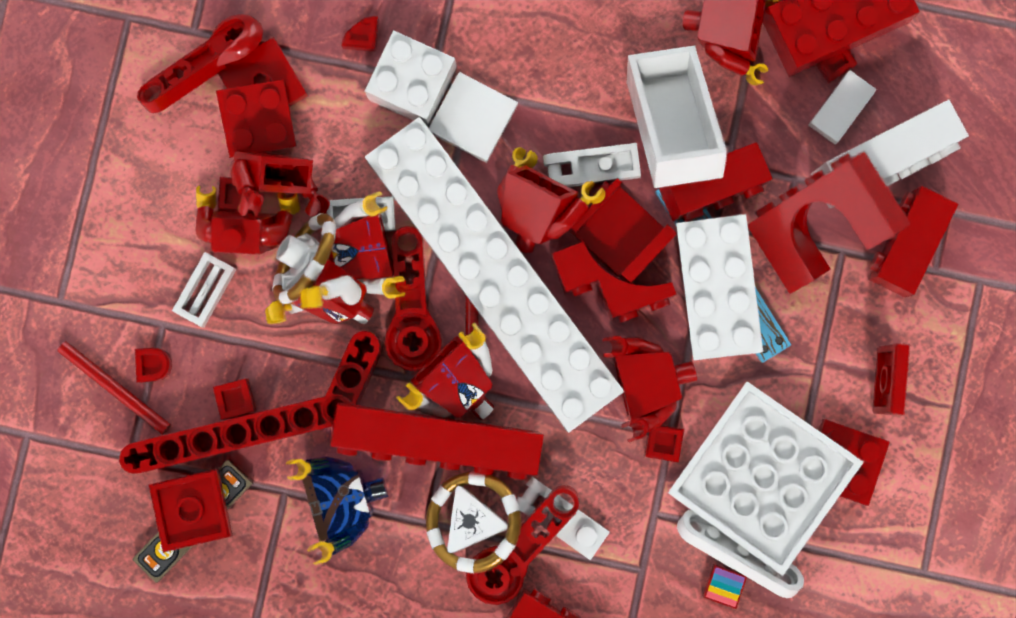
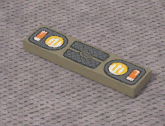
[132,459,254,583]

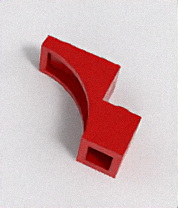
[551,242,677,323]

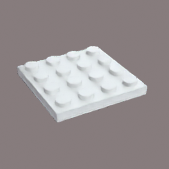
[668,382,863,576]

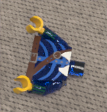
[285,456,389,565]

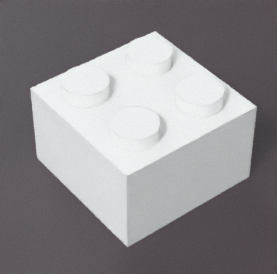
[365,30,457,127]

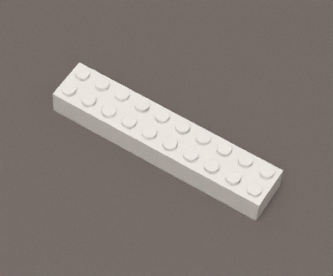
[365,116,624,433]

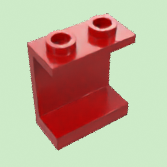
[569,178,677,283]

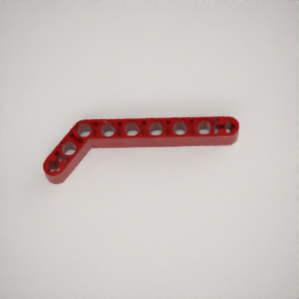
[119,331,383,474]

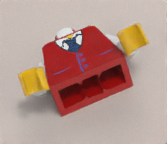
[328,191,405,299]
[265,259,374,324]
[396,323,494,420]

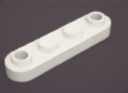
[677,509,804,598]

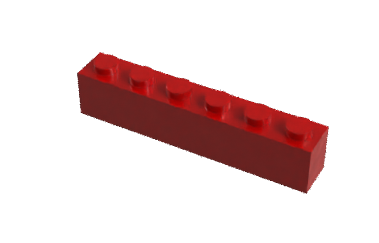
[330,402,544,480]

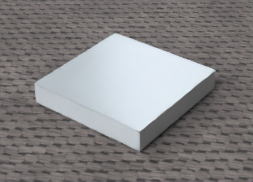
[429,72,518,163]

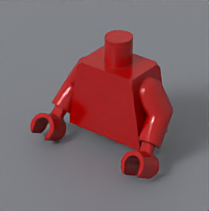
[229,151,330,218]
[602,336,697,442]

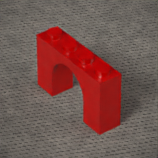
[747,151,910,294]

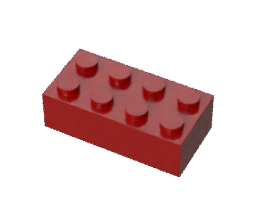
[762,0,920,78]

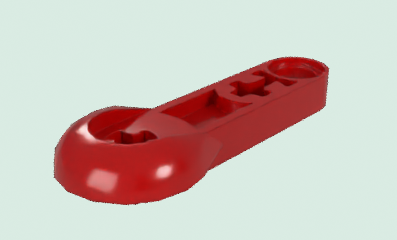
[137,14,263,114]
[385,226,442,371]
[466,485,580,605]

